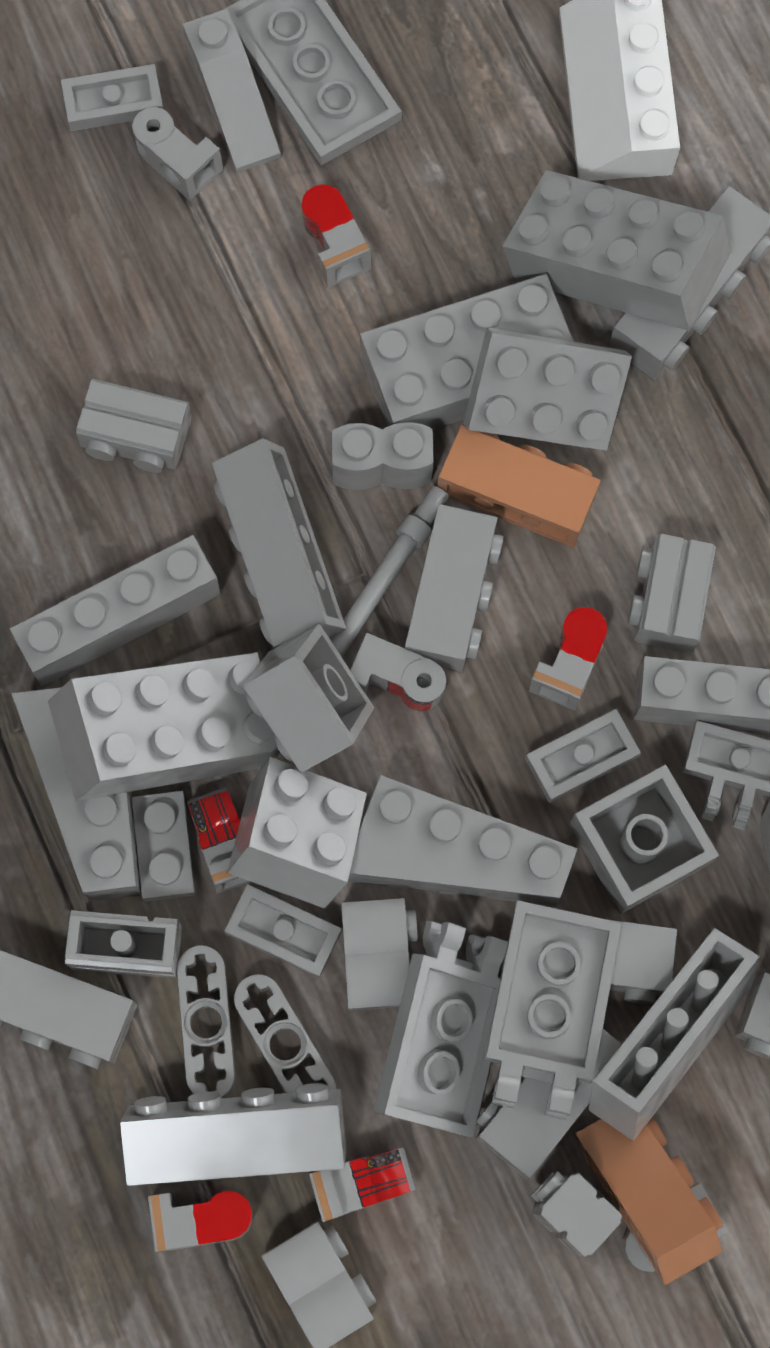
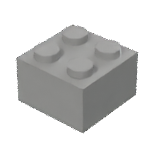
[243,623,374,773]
[227,757,367,908]
[569,764,719,915]

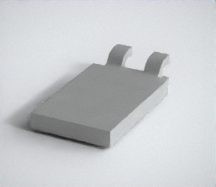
[484,900,622,1120]
[374,921,508,1138]

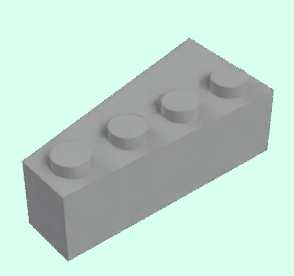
[11,687,142,901]
[348,775,578,907]

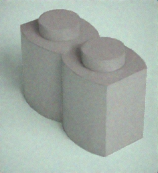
[332,422,433,490]
[341,898,418,1011]
[261,1221,377,1348]

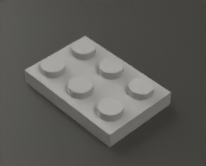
[463,327,632,451]

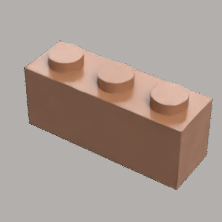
[437,425,601,548]
[576,1117,723,1285]

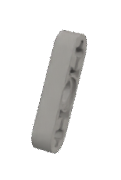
[177,945,236,1098]
[234,974,336,1093]

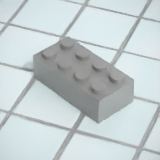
[503,170,731,331]
[360,274,574,430]
[48,653,280,801]

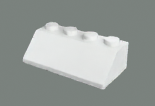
[559,0,680,181]

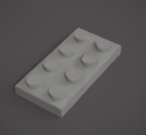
[223,0,402,166]

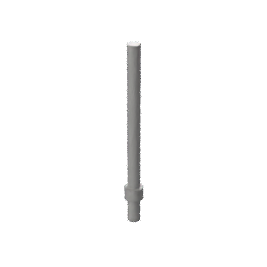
[330,486,449,657]

